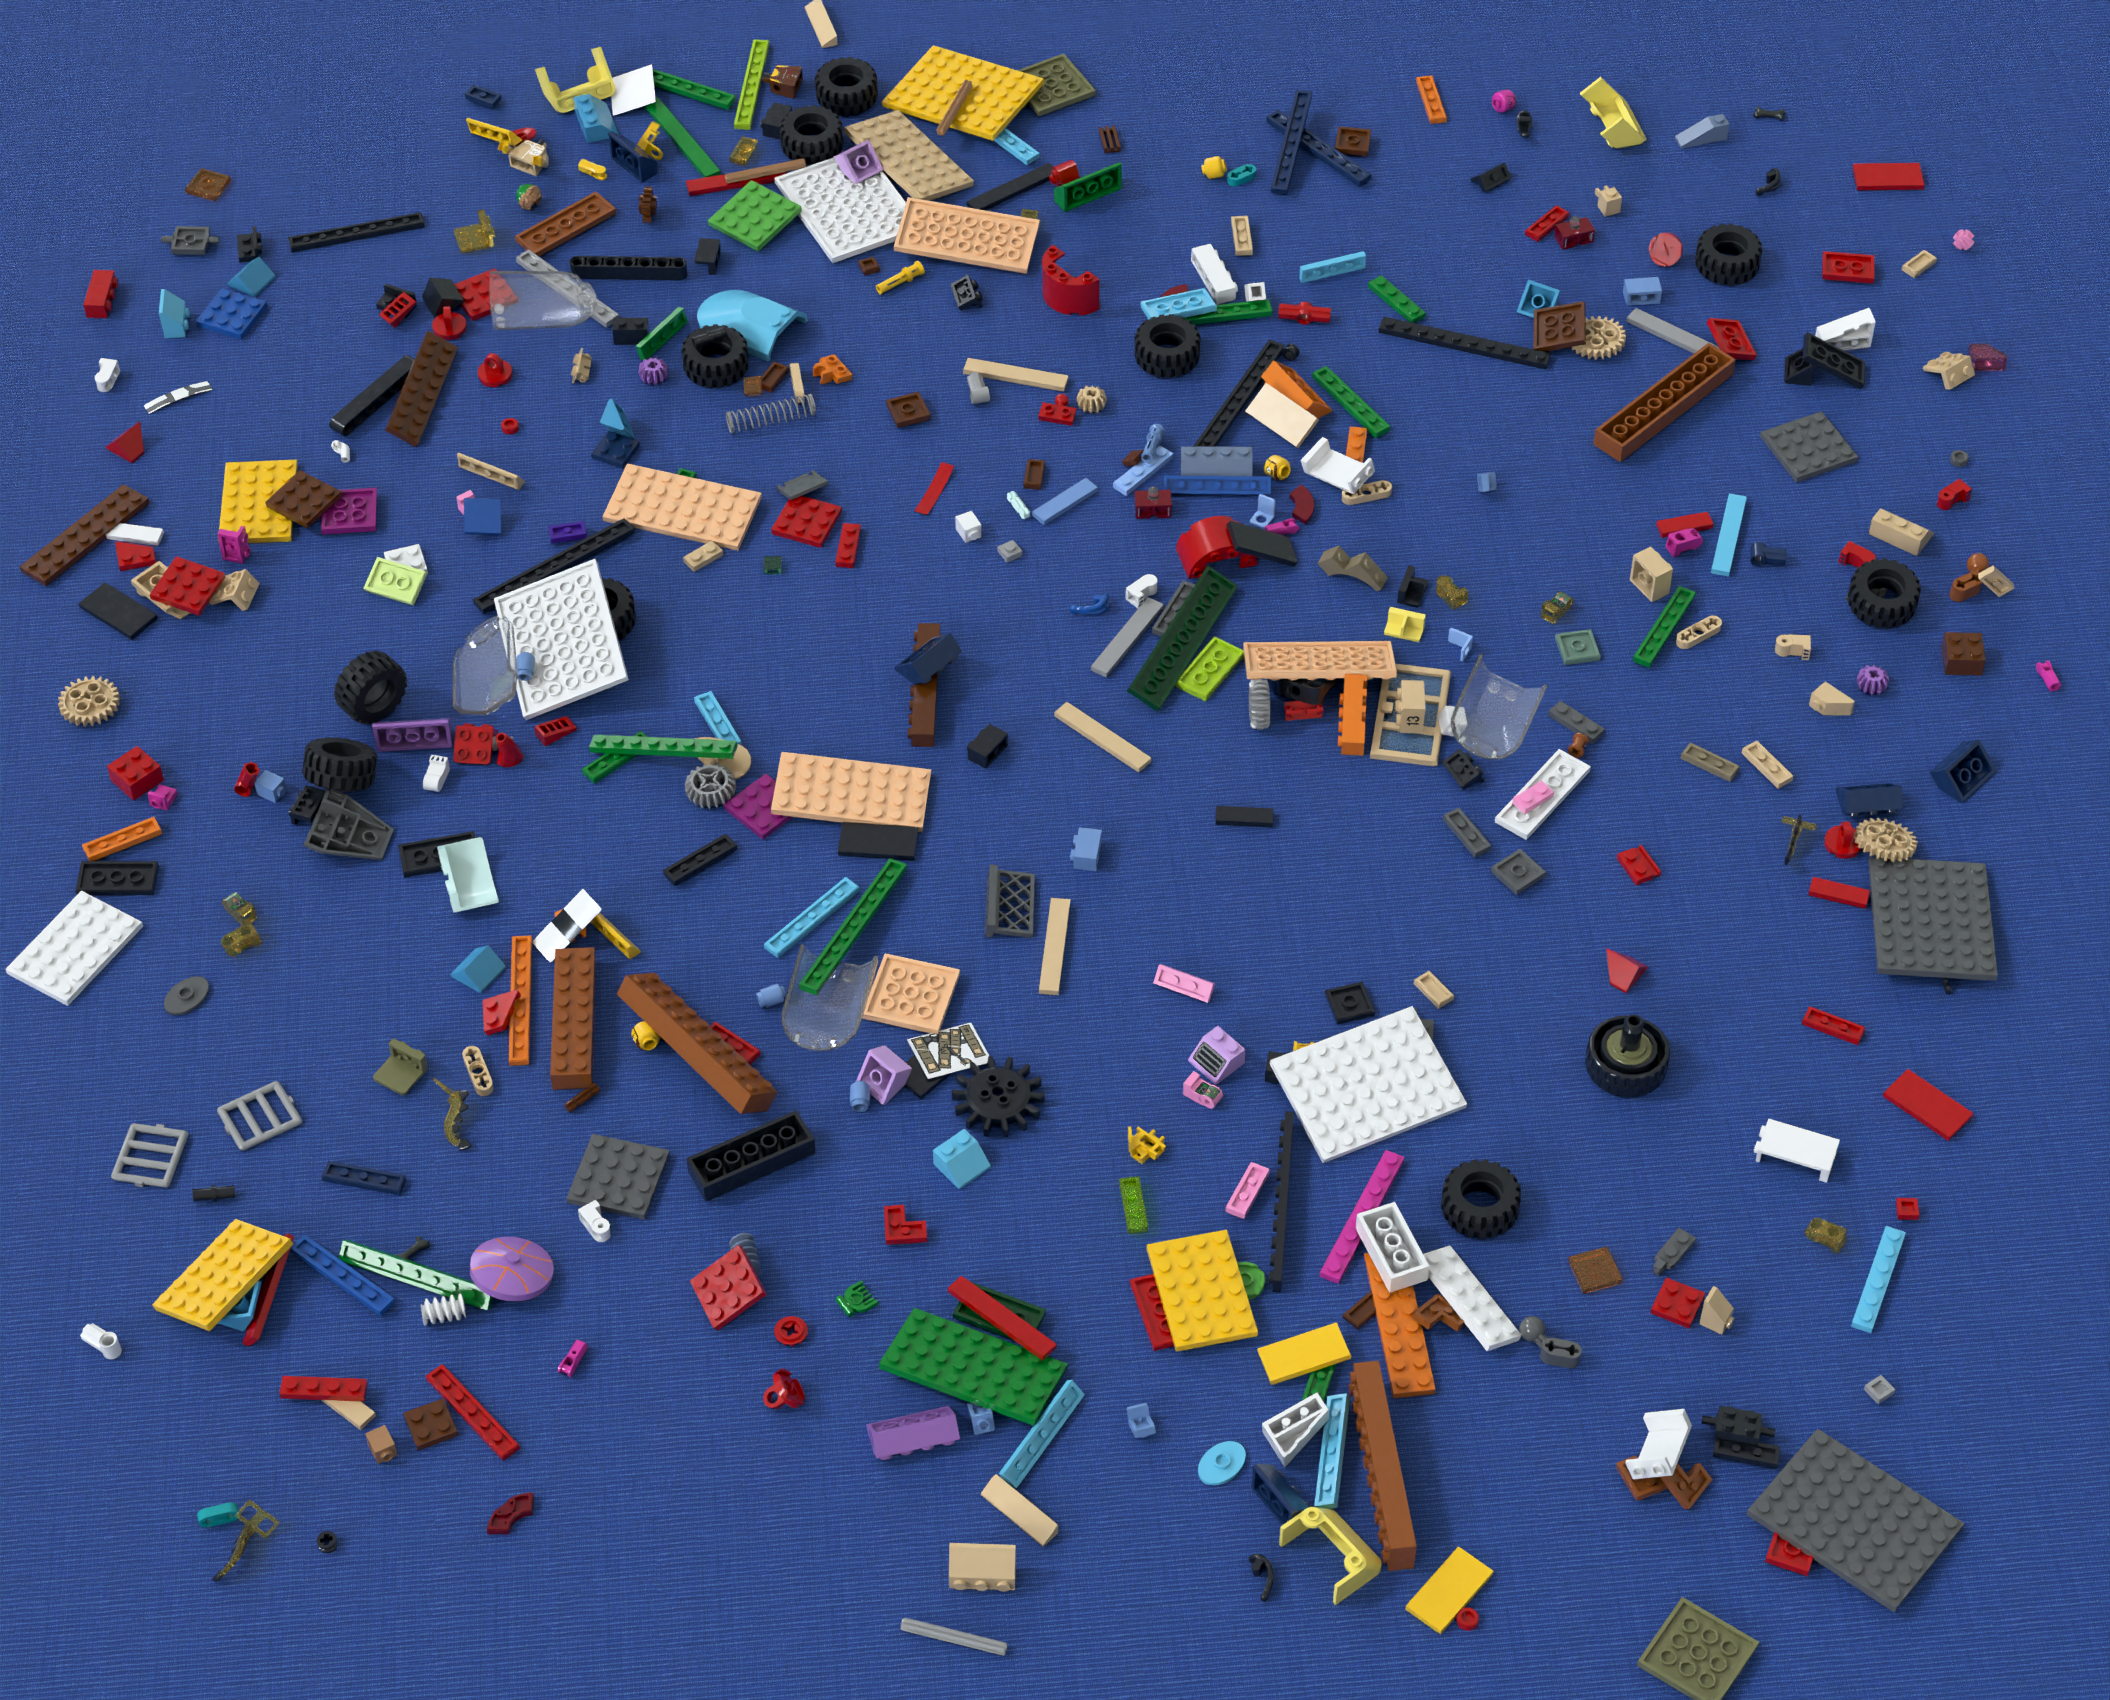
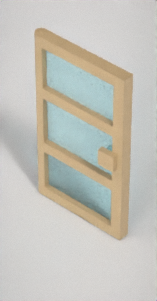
[1370,664,1451,766]

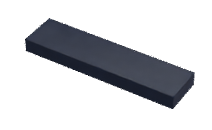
[322,1161,406,1196]

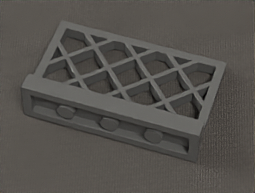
[985,864,1035,938]

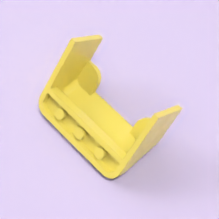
[535,47,615,113]
[1580,77,1647,149]
[1279,1507,1382,1605]

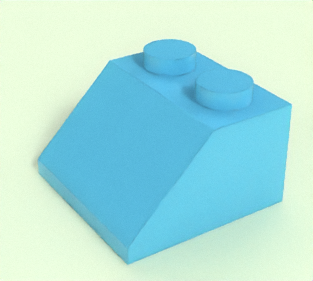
[159,289,190,338]
[933,1129,991,1190]

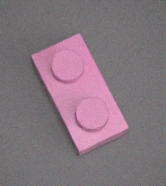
[1512,780,1554,814]

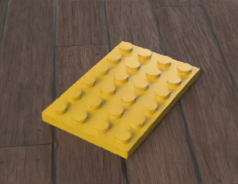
[218,460,298,543]
[152,1219,293,1331]
[1146,1230,1258,1352]

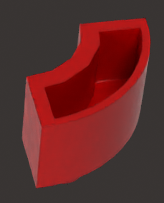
[1049,160,1080,187]

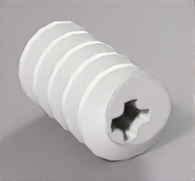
[421,1293,466,1326]

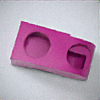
[1665,528,1703,557]

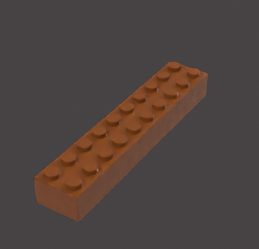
[1593,343,1736,462]
[617,972,777,1114]
[1348,1361,1417,1571]

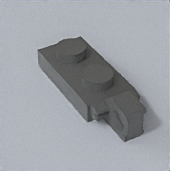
[1652,1228,1696,1276]

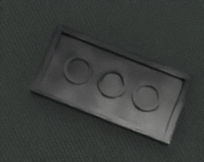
[1803,332,1865,389]
[1227,521,1298,567]
[79,582,158,640]
[838,822,918,861]
[398,831,475,878]
[75,861,159,895]

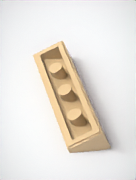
[805,0,838,48]
[457,453,525,490]
[981,1474,1058,1547]

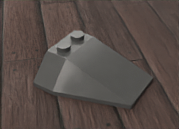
[303,789,394,860]

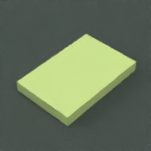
[363,557,427,606]

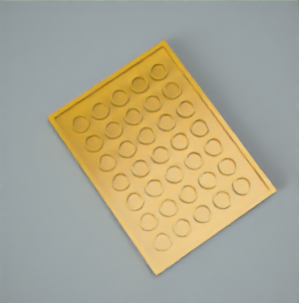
[882,45,1044,141]

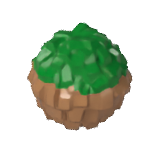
[516,184,543,210]

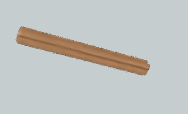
[936,80,972,136]
[725,158,806,184]

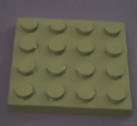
[1017,53,1096,116]
[1637,1597,1759,1700]

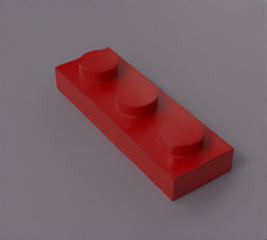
[835,523,861,568]

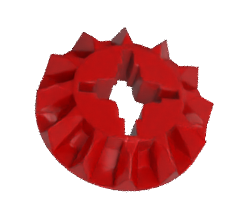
[774,1316,808,1347]

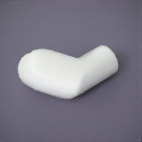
[331,440,350,463]

